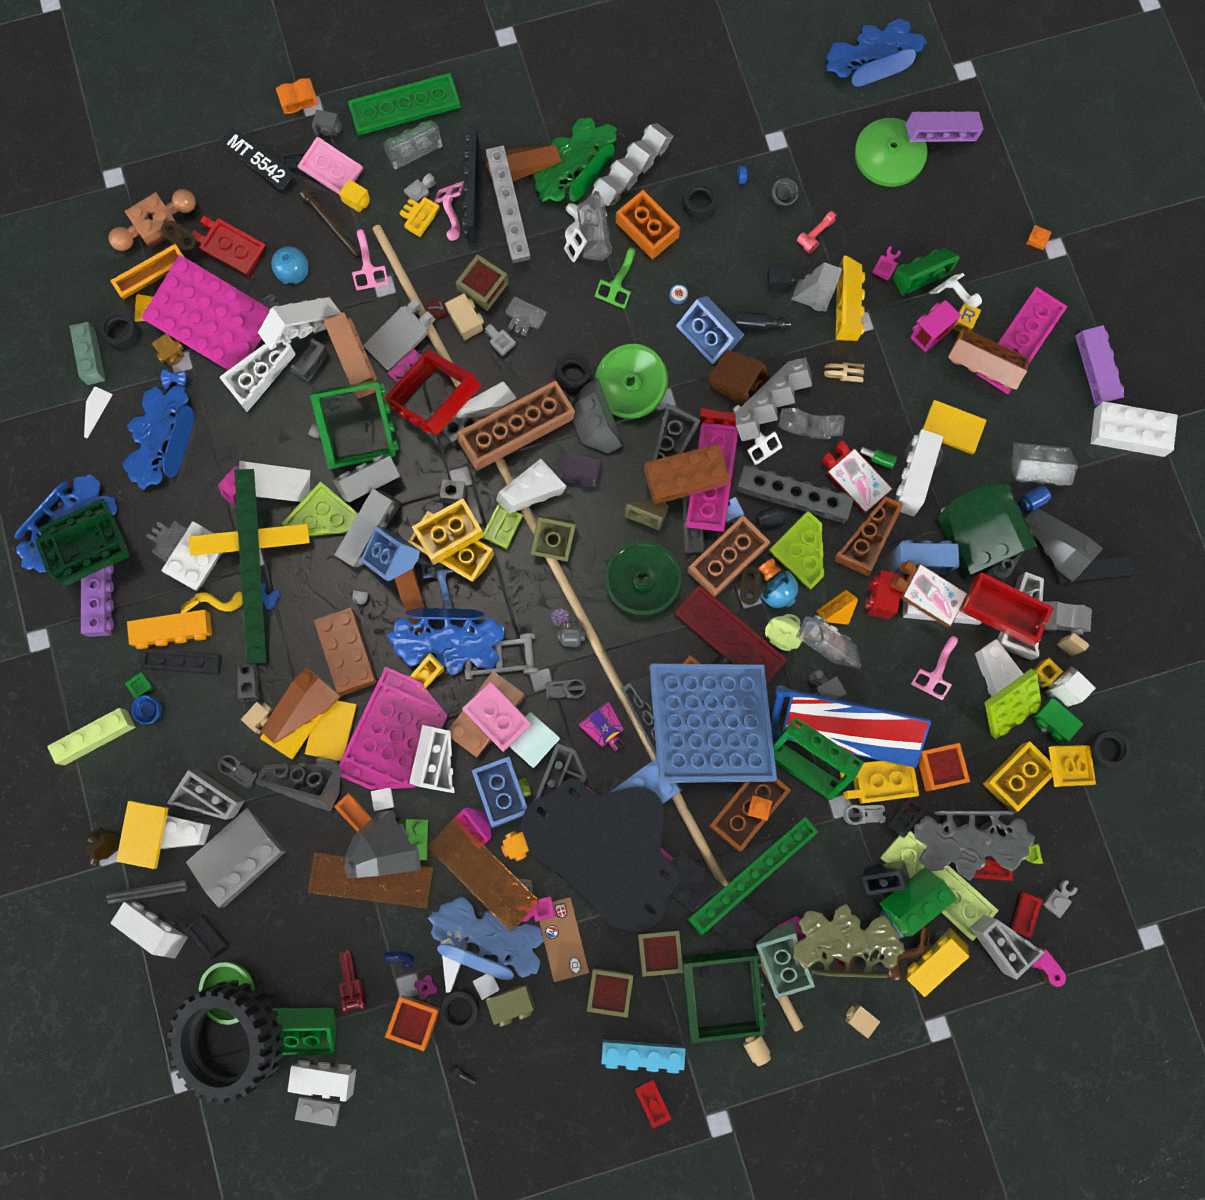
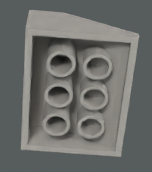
[186,808,286,908]

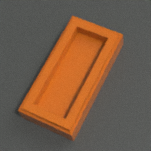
[334,793,372,832]

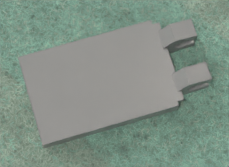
[363,298,435,372]

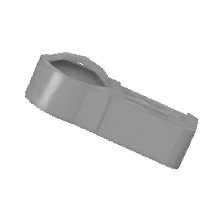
[843,805,886,825]

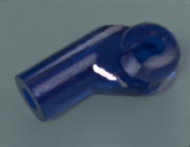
[384,951,415,968]

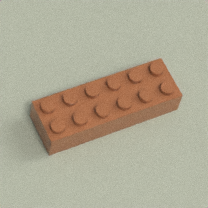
[457,380,575,471]

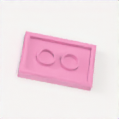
[298,137,363,195]
[462,681,532,752]

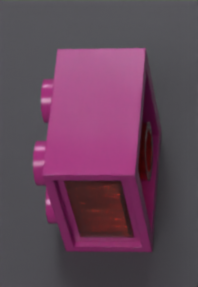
[910,300,961,353]

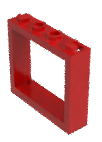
[384,350,481,436]

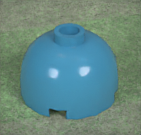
[271,246,309,284]
[760,571,799,608]

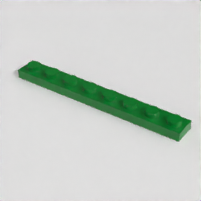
[688,817,818,935]

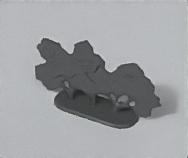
[914,811,1035,881]

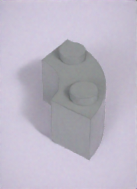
[1043,601,1092,635]

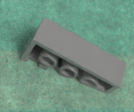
[334,489,402,567]

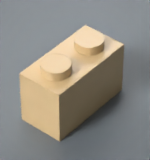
[445,293,484,341]

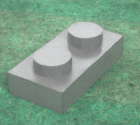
[295,1097,341,1126]

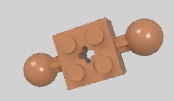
[109,189,196,251]

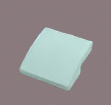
[509,712,560,768]

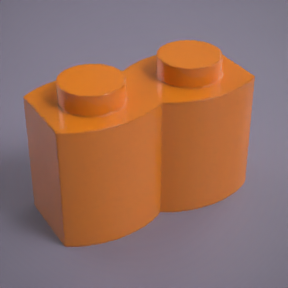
[276,78,318,114]

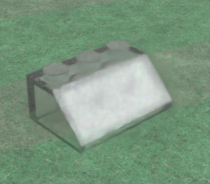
[383,120,442,170]
[577,191,612,261]
[1012,442,1078,486]
[796,616,861,669]

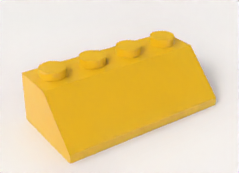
[836,256,865,341]
[408,511,494,582]

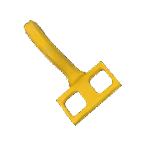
[181,591,243,614]

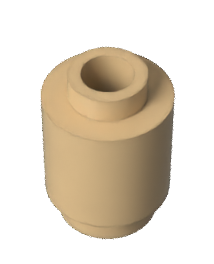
[743,1035,771,1066]

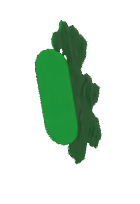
[533,117,617,202]

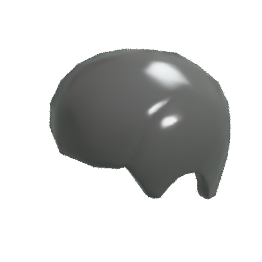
[771,178,798,206]

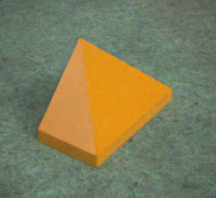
[816,590,858,625]

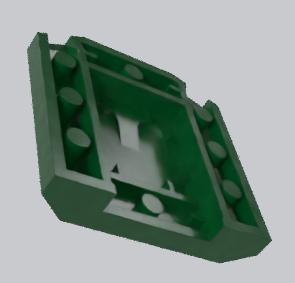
[938,484,1037,578]
[36,498,130,587]

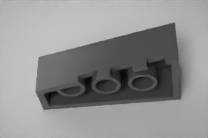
[653,403,701,461]
[621,675,657,758]

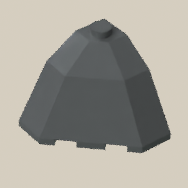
[344,810,421,878]

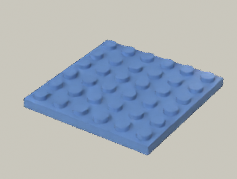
[649,664,777,783]

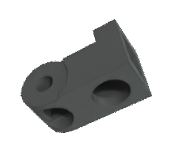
[238,663,260,703]

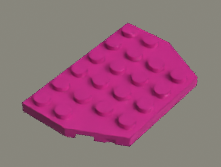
[338,667,448,790]

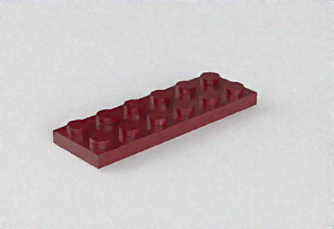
[674,585,787,685]

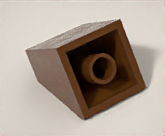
[708,349,771,406]

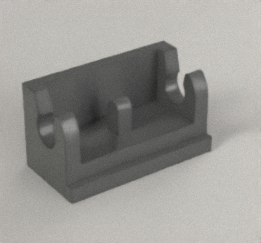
[290,338,329,382]

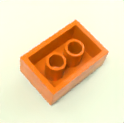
[616,190,680,260]

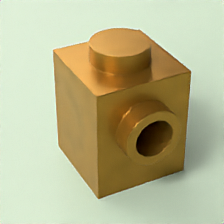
[152,333,185,366]

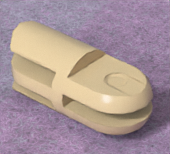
[824,362,864,382]

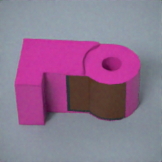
[1030,948,1066,987]

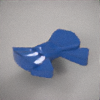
[161,369,187,389]
[261,583,280,610]

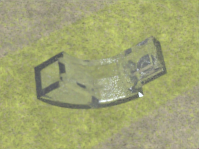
[778,408,845,439]

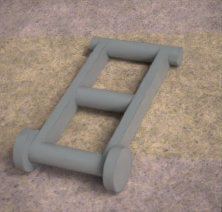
[464,633,538,680]

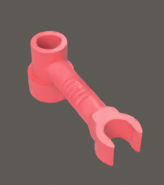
[797,211,837,254]

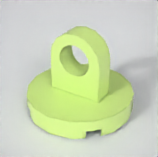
[765,614,804,651]

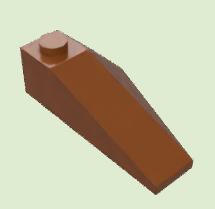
[483,145,562,182]
[261,667,341,744]

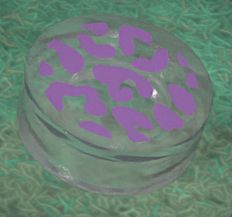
[551,608,570,628]

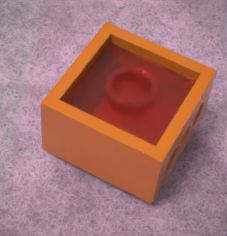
[918,743,970,791]
[385,994,440,1051]

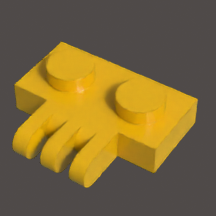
[399,197,440,237]

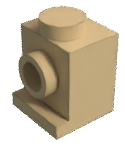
[241,702,273,734]

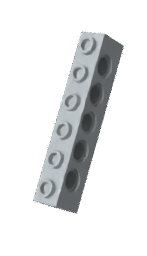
[486,145,530,263]

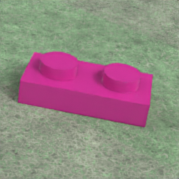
[387,348,422,384]

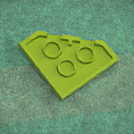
[282,481,358,536]
[768,511,824,590]

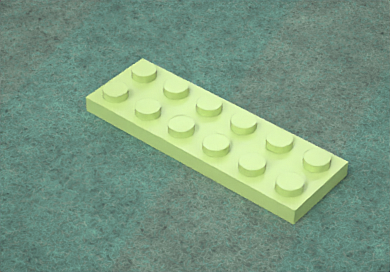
[880,831,999,941]

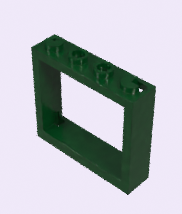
[682,949,767,1043]

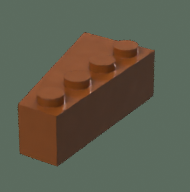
[835,496,903,577]

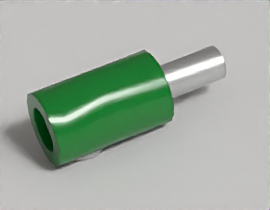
[860,447,897,469]

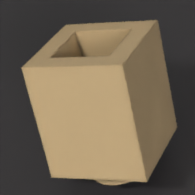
[845,1004,880,1038]

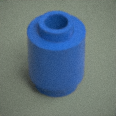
[1020,486,1051,511]

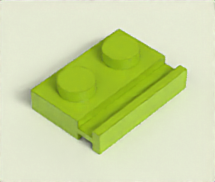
[482,504,523,550]

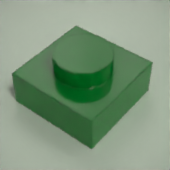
[125,672,154,699]

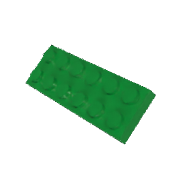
[348,73,461,136]

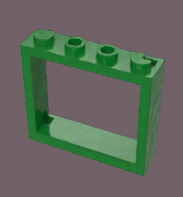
[310,379,399,469]
[773,717,864,800]

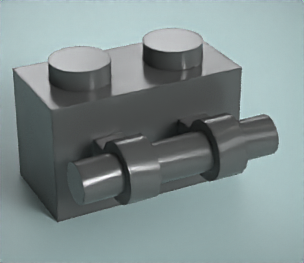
[809,670,847,699]

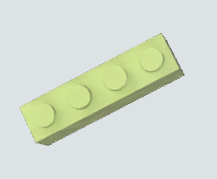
[47,708,136,765]

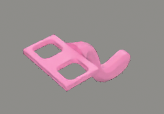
[434,181,465,241]
[352,229,389,290]
[911,636,958,700]

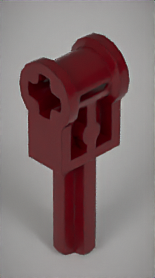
[339,951,366,1014]

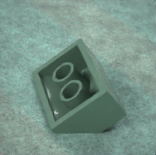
[756,922,815,999]

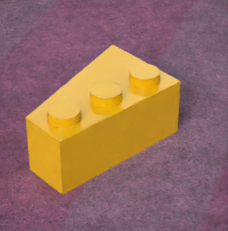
[907,928,969,997]

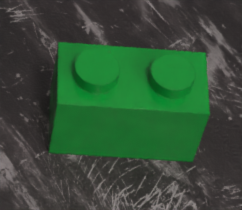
[1032,698,1083,743]

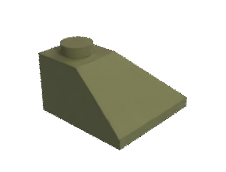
[625,499,669,531]
[530,517,576,562]

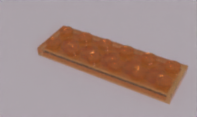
[427,818,540,932]
[308,852,434,908]

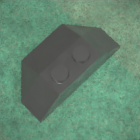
[572,378,624,454]
[534,743,587,818]

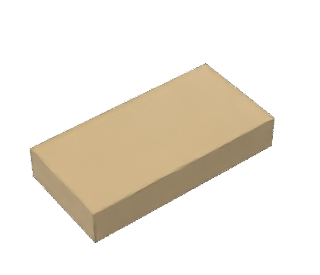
[1056,633,1089,656]

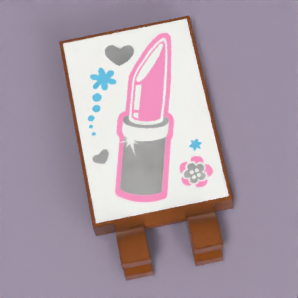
[890,560,968,627]

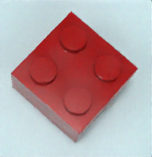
[865,570,904,620]

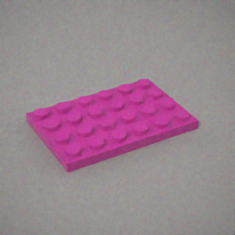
[141,254,270,370]

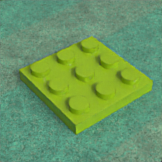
[985,668,1042,739]

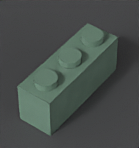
[69,322,106,385]

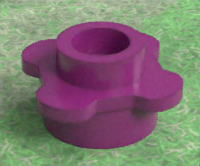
[414,975,438,1000]

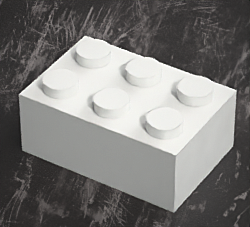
[161,521,222,592]

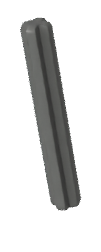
[107,880,188,904]

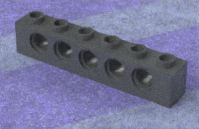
[737,465,854,524]

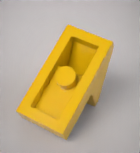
[410,653,444,690]

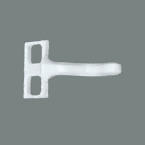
[564,203,587,262]
[929,273,982,308]
[733,405,782,466]

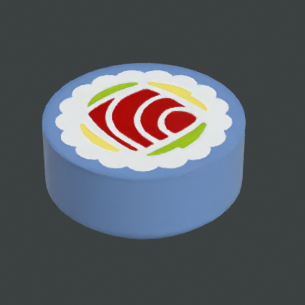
[669,285,688,304]

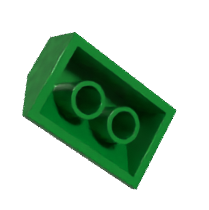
[892,248,960,296]
[879,867,957,937]
[272,1007,336,1055]

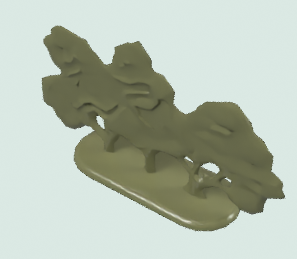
[794,904,905,978]

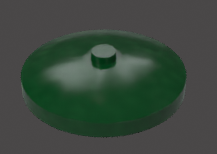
[605,541,682,617]

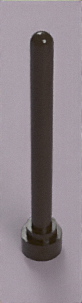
[299,187,360,257]

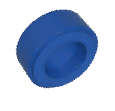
[737,165,747,184]

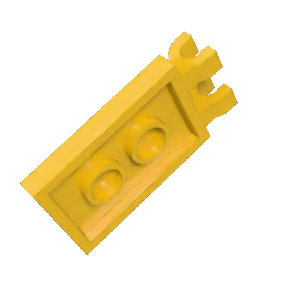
[840,761,919,804]

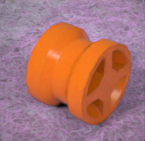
[758,558,782,582]

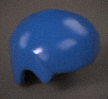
[131,695,162,724]

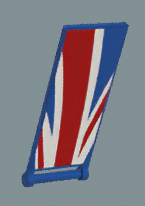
[770,685,931,768]

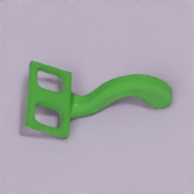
[595,247,635,309]

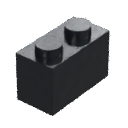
[861,861,910,895]

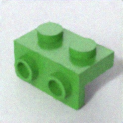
[398,819,428,860]

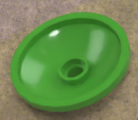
[199,962,255,1025]

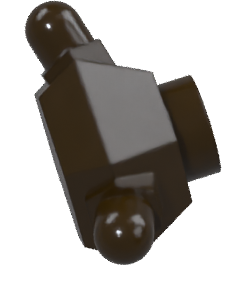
[87,828,121,866]

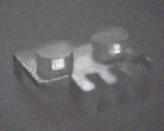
[506,297,547,336]
[146,521,187,562]

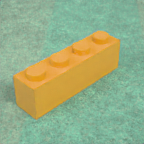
[110,244,184,300]
[127,610,212,649]

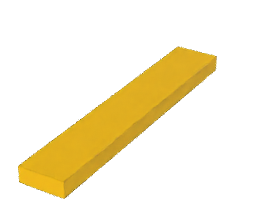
[188,524,310,556]

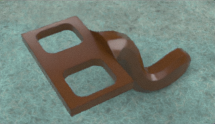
[888,922,930,980]

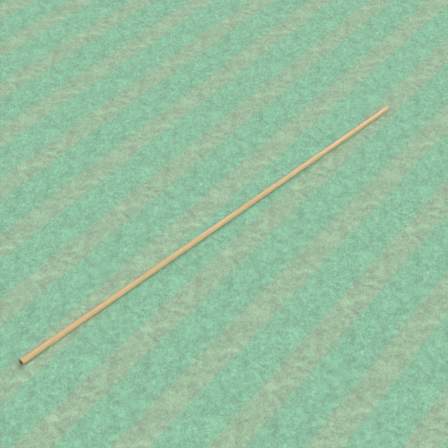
[373,225,803,1032]

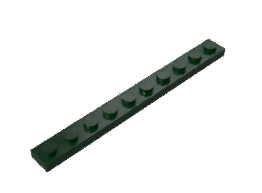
[234,469,266,664]

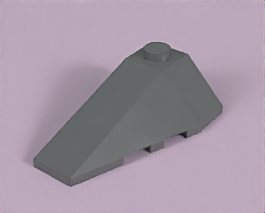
[1025,508,1103,583]
[255,762,341,811]

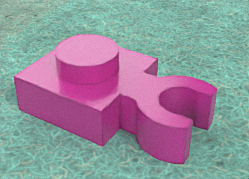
[872,246,901,281]
[518,897,556,922]

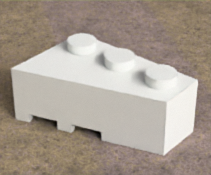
[161,815,211,849]
[111,901,188,958]

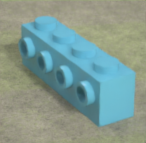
[601,1039,685,1073]

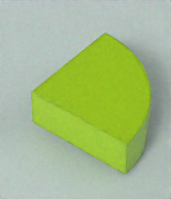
[519,777,532,798]
[1025,844,1043,864]

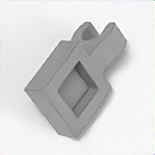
[404,173,436,203]
[485,324,516,356]

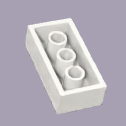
[1090,401,1178,457]

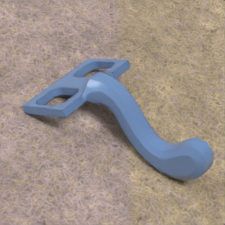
[421,562,454,609]

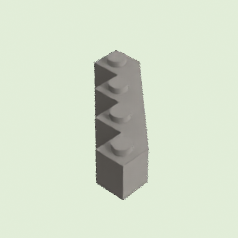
[592,123,674,206]
[735,358,812,441]

